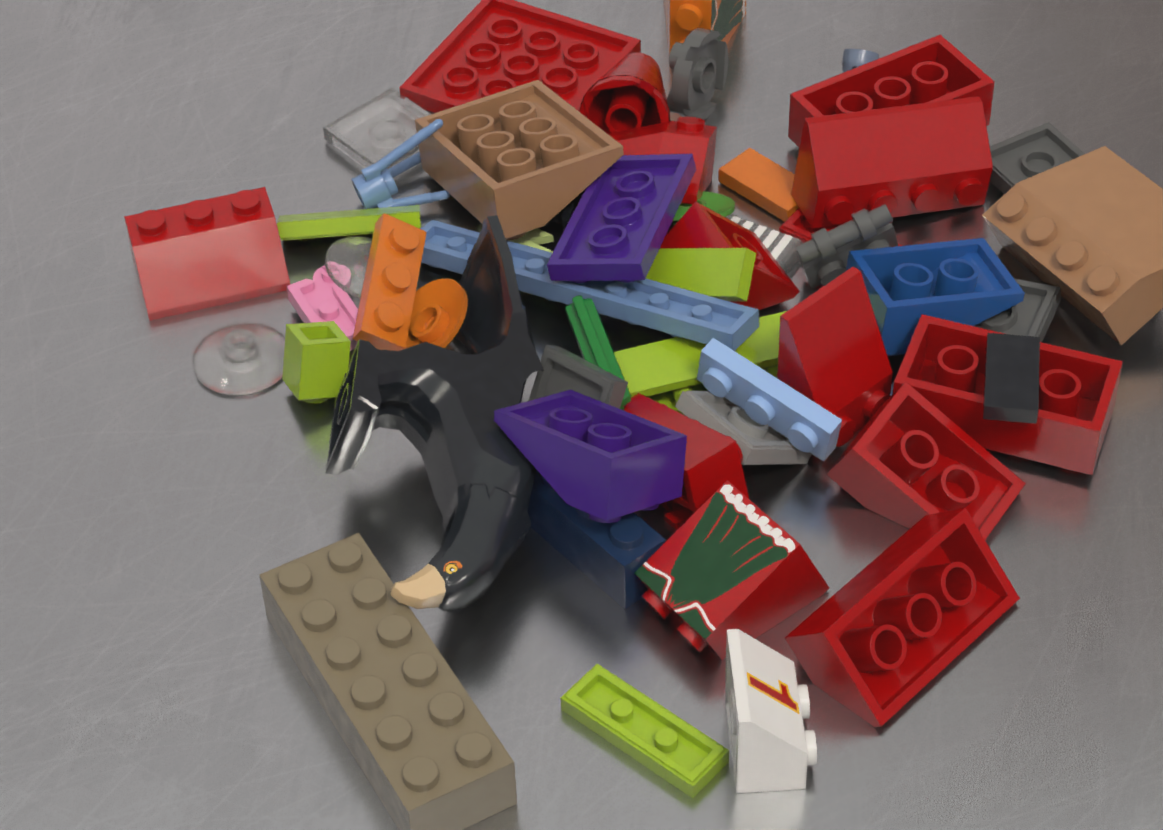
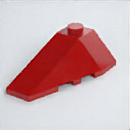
[608,117,717,204]

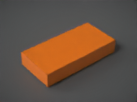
[718,148,799,222]

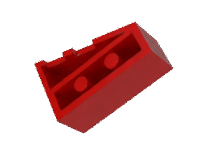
[624,393,749,530]

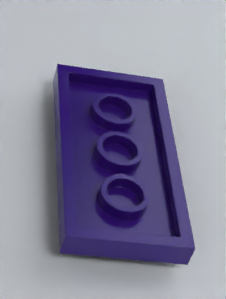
[547,154,696,283]

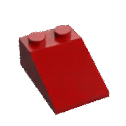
[777,266,893,458]
[826,381,1026,540]

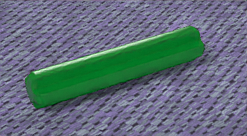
[565,295,631,410]

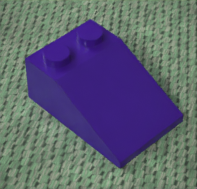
[494,389,687,523]

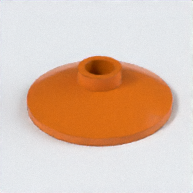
[405,278,468,349]

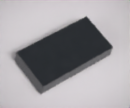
[983,333,1040,424]

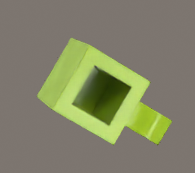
[282,321,351,403]

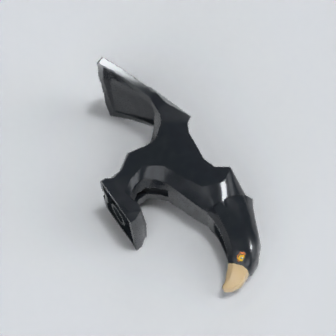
[325,215,544,613]

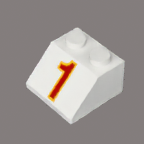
[724,629,817,794]

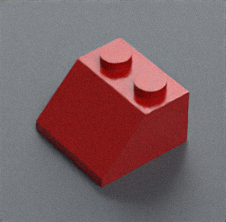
[660,201,800,310]

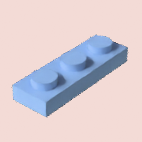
[697,338,842,461]

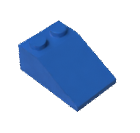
[846,238,1025,357]

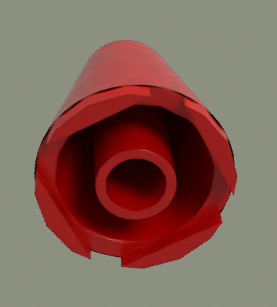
[579,53,670,134]

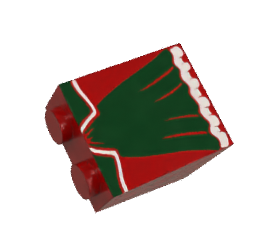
[635,480,830,660]

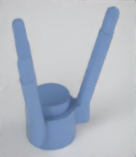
[351,119,450,209]

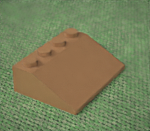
[415,80,624,240]
[982,146,1163,346]

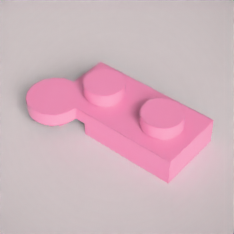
[287,263,358,351]

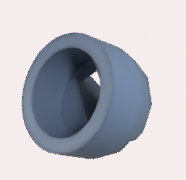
[842,49,879,73]

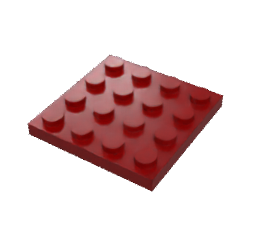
[399,0,641,113]

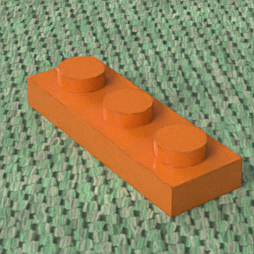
[352,213,427,351]

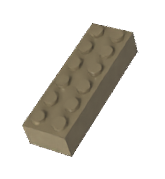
[259,533,517,830]

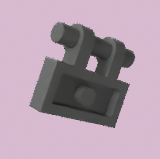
[795,204,898,289]

